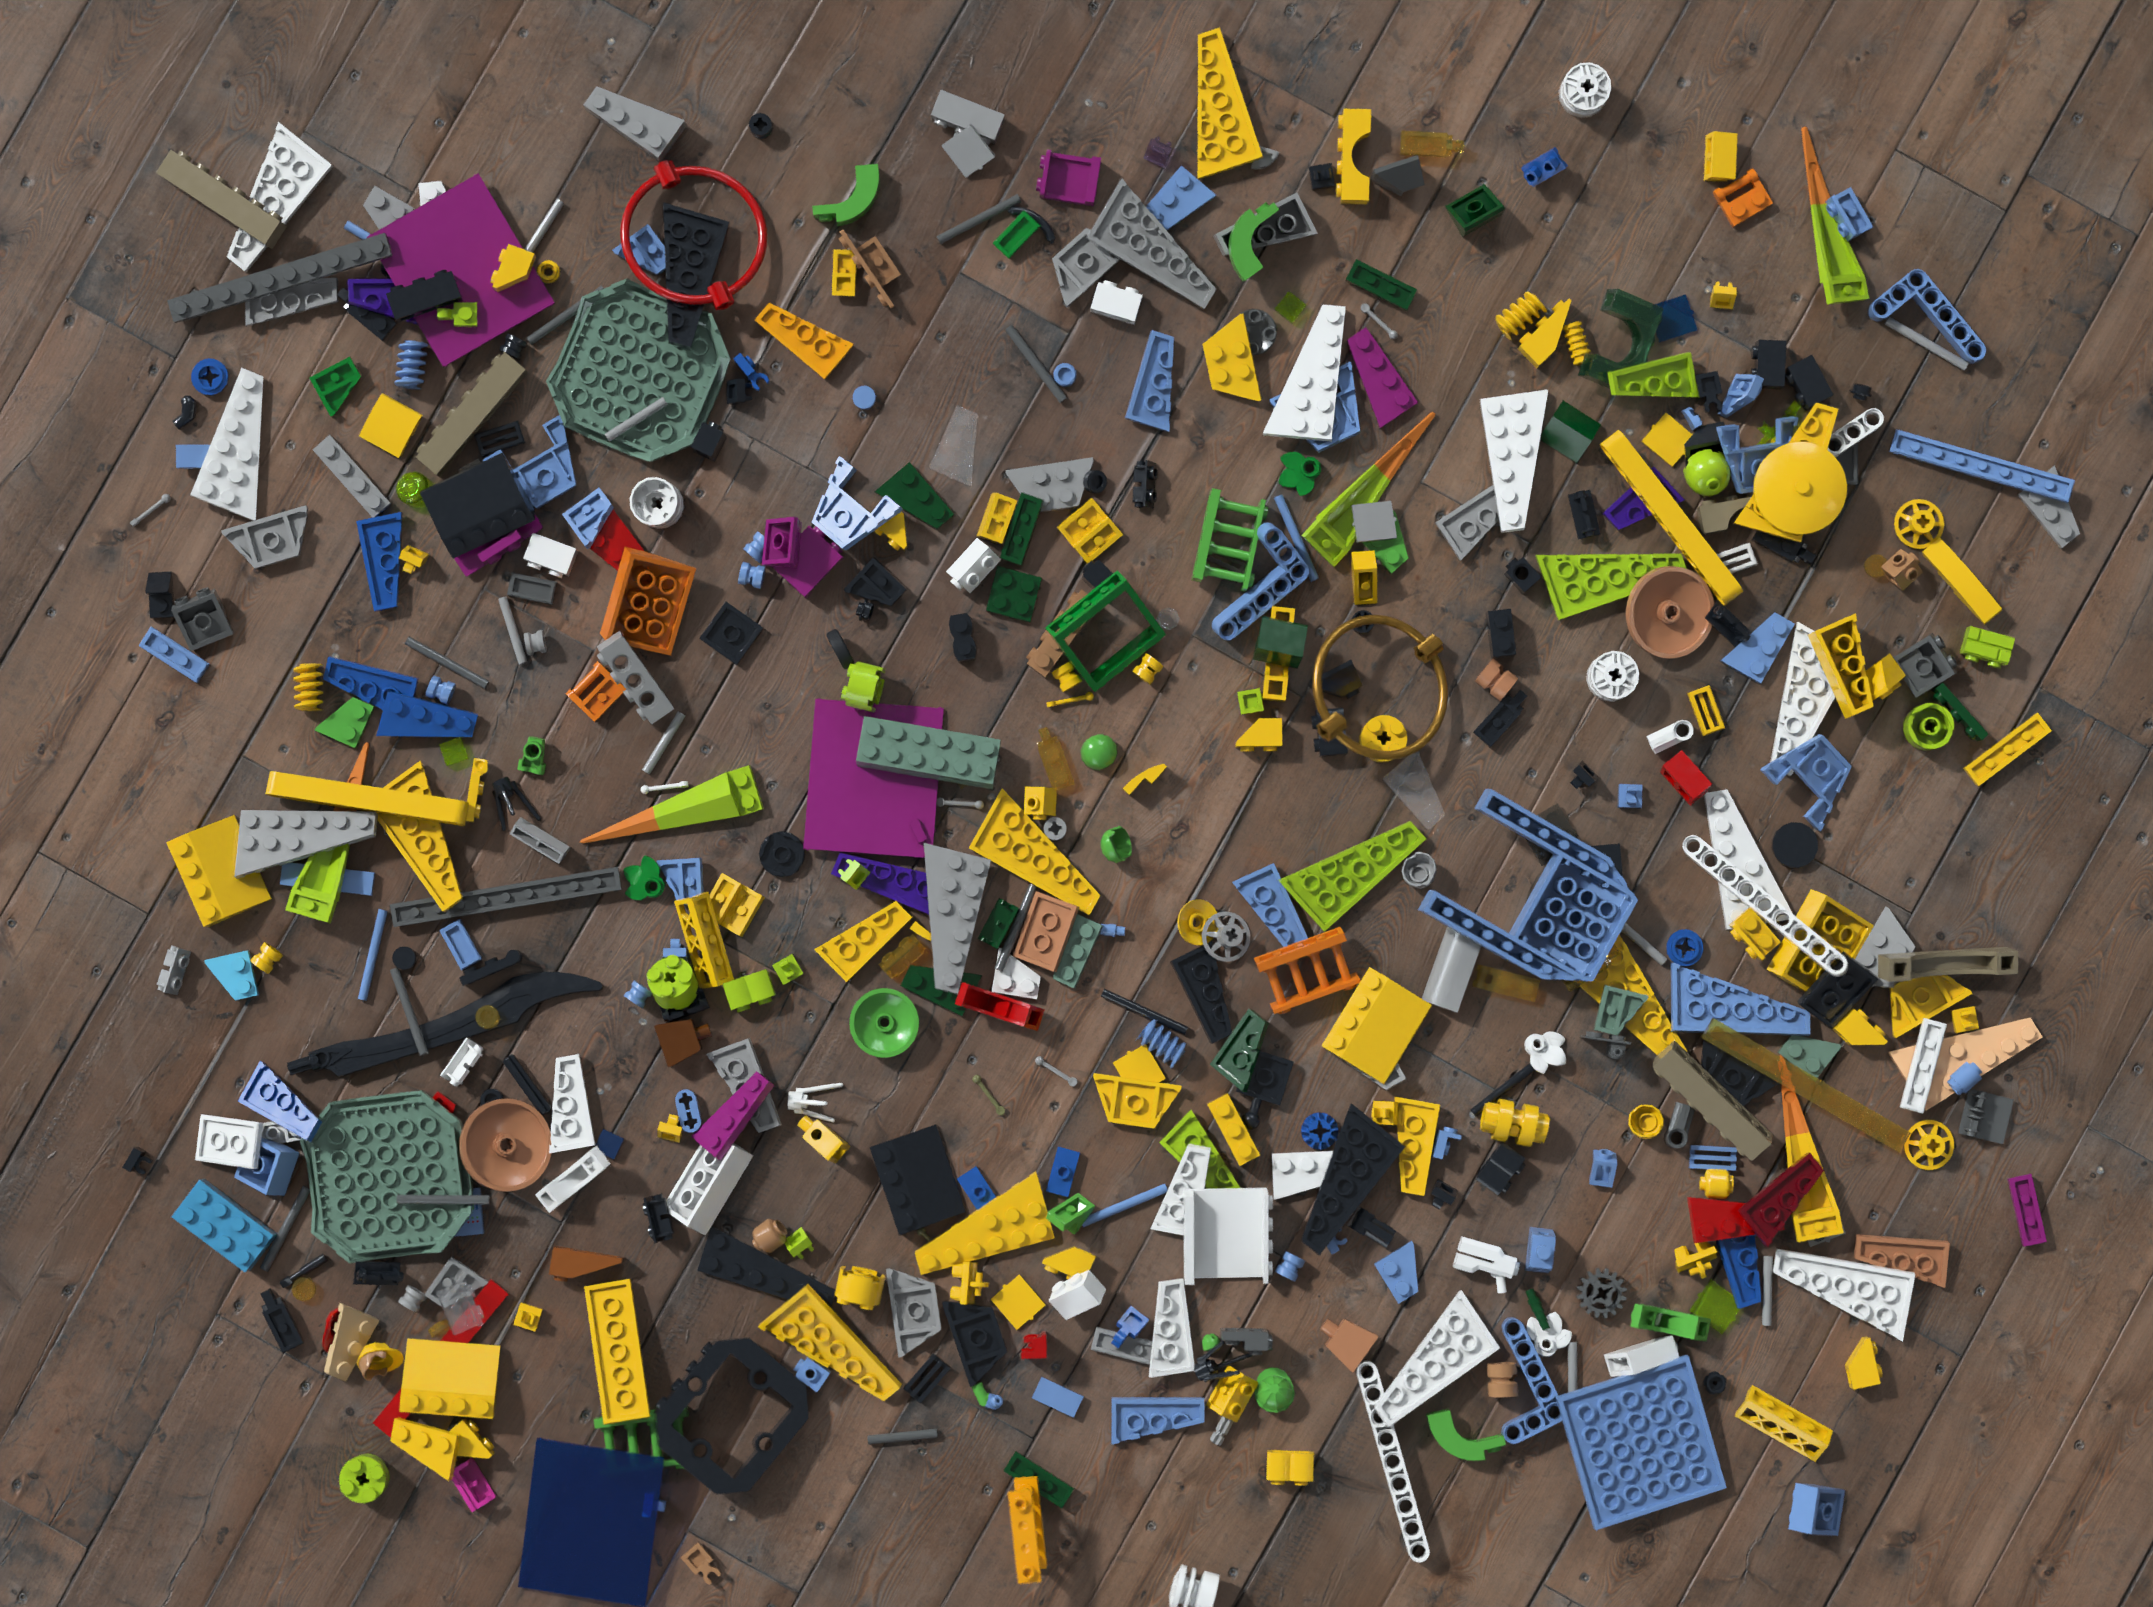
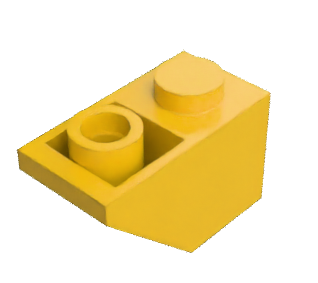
[490,244,536,292]
[874,512,907,551]
[1865,654,1906,701]
[1235,718,1282,752]
[1832,1009,1888,1045]
[1042,1246,1096,1279]
[1845,1336,1883,1390]
[450,1418,495,1459]

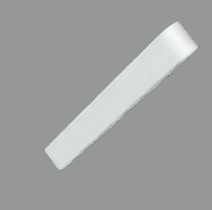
[1683,835,1848,977]
[1356,1360,1430,1562]

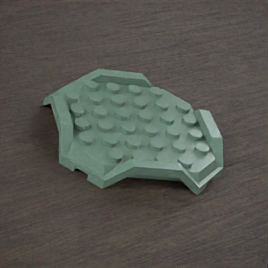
[546,278,731,462]
[300,1090,473,1264]

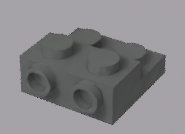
[171,587,233,651]
[1893,633,1958,697]
[1220,1328,1273,1355]

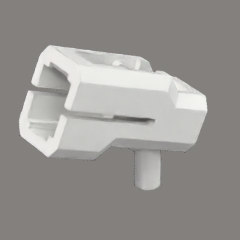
[1453,1236,1520,1293]

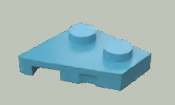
[204,950,259,1000]

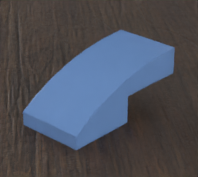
[176,445,210,469]

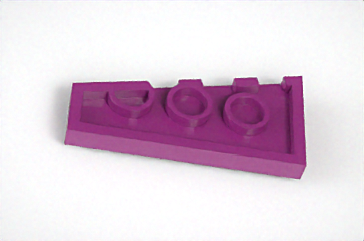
[1347,327,1418,429]
[691,1071,774,1161]

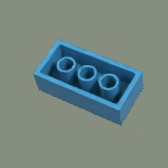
[171,1179,278,1273]

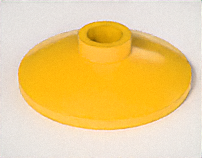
[1177,899,1219,945]

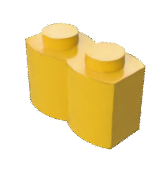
[1266,1450,1314,1486]

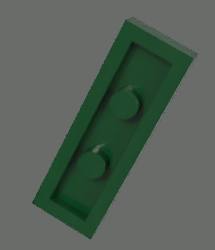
[1345,259,1417,311]
[1000,492,1044,565]
[1932,683,1989,742]
[1003,1451,1074,1508]

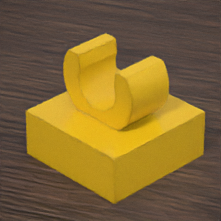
[1710,282,1737,309]
[399,545,429,574]
[1950,1006,1979,1033]
[1372,1101,1398,1125]
[657,1114,682,1143]
[513,1302,543,1332]

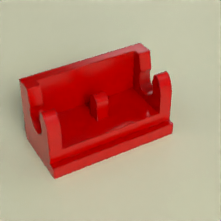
[1660,750,1712,806]
[1021,1331,1047,1359]

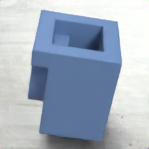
[793,1357,831,1392]

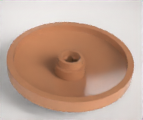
[1626,566,1714,658]
[459,1099,552,1192]

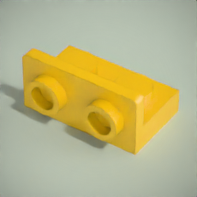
[1729,908,1781,961]
[1206,1365,1258,1422]

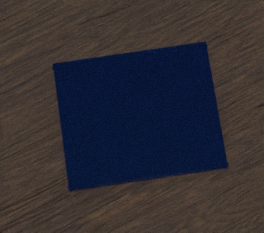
[518,1438,665,1607]

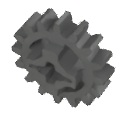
[1576,1268,1627,1318]

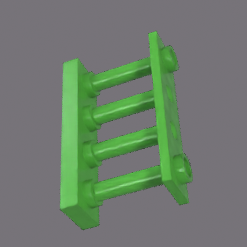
[1191,488,1268,592]
[594,1406,689,1478]

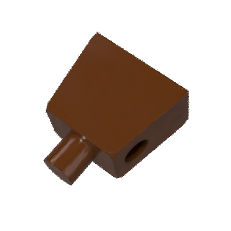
[654,1019,712,1067]

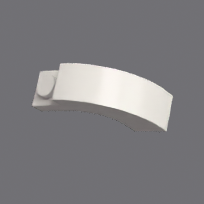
[535,1146,610,1213]

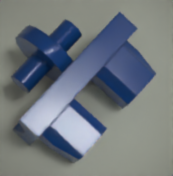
[1521,147,1568,187]

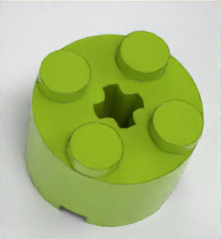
[841,661,886,713]
[1903,703,1954,750]
[647,955,698,1010]
[339,1454,390,1503]

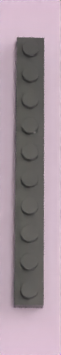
[167,233,393,323]
[390,867,622,927]

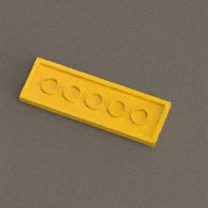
[584,1279,651,1425]

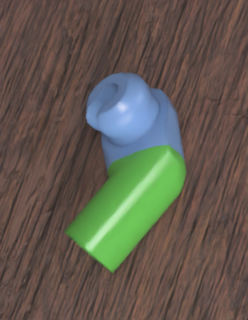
[972,1382,1003,1409]

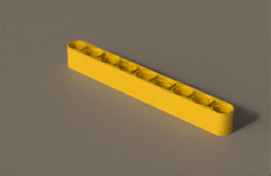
[1600,430,1743,606]
[265,771,469,826]

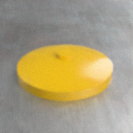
[1753,442,1847,535]

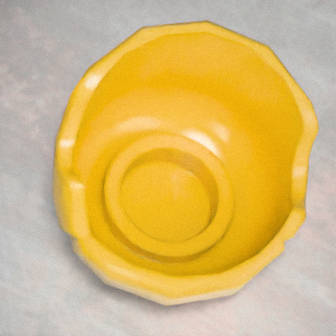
[1628,1105,1664,1139]

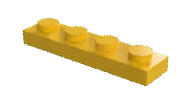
[1963,713,2052,786]

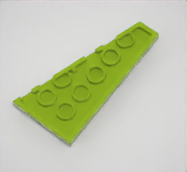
[1535,553,1687,620]
[1278,821,1426,932]

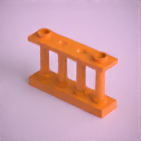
[1254,927,1361,1014]

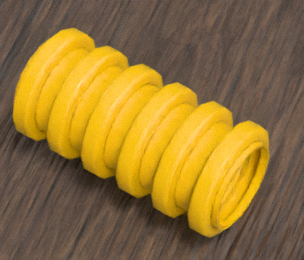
[1562,321,1593,366]

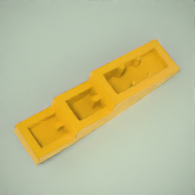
[1922,537,2002,625]

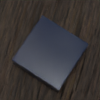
[595,1129,625,1160]

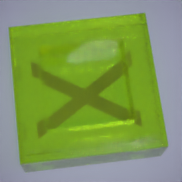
[1274,291,1307,324]
[439,737,469,767]

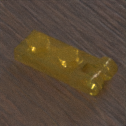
[1472,964,1540,1002]

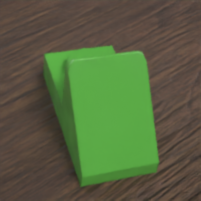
[1046,1193,1095,1234]

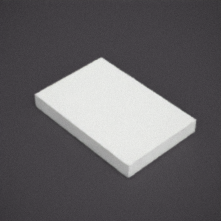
[195,1114,263,1169]

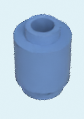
[1947,1062,1982,1096]

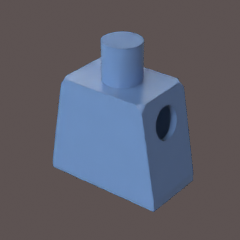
[1525,1227,1556,1273]

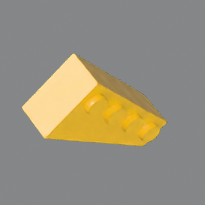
[1807,613,1874,719]

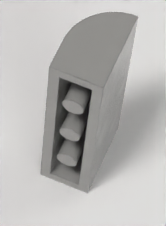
[1421,927,1481,1013]

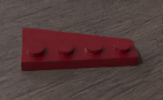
[1737,1152,1824,1247]

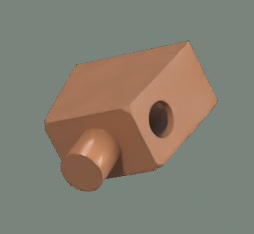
[1320,1319,1378,1372]

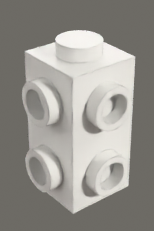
[946,538,1001,593]

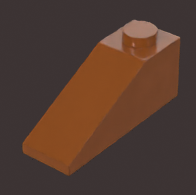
[549,1246,624,1282]

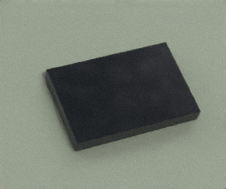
[1797,951,1878,1029]

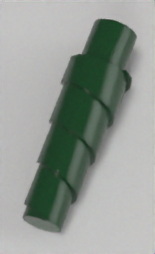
[1525,1288,1550,1331]

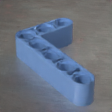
[1868,269,1986,364]
[1212,522,1309,640]
[1501,1317,1562,1444]

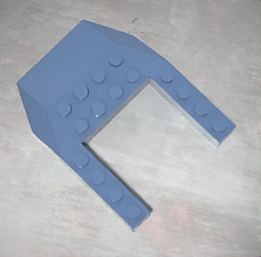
[1418,789,1638,981]

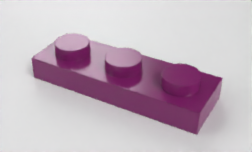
[2007,1173,2047,1247]

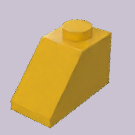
[1351,550,1377,605]

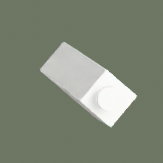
[1604,1336,1679,1377]

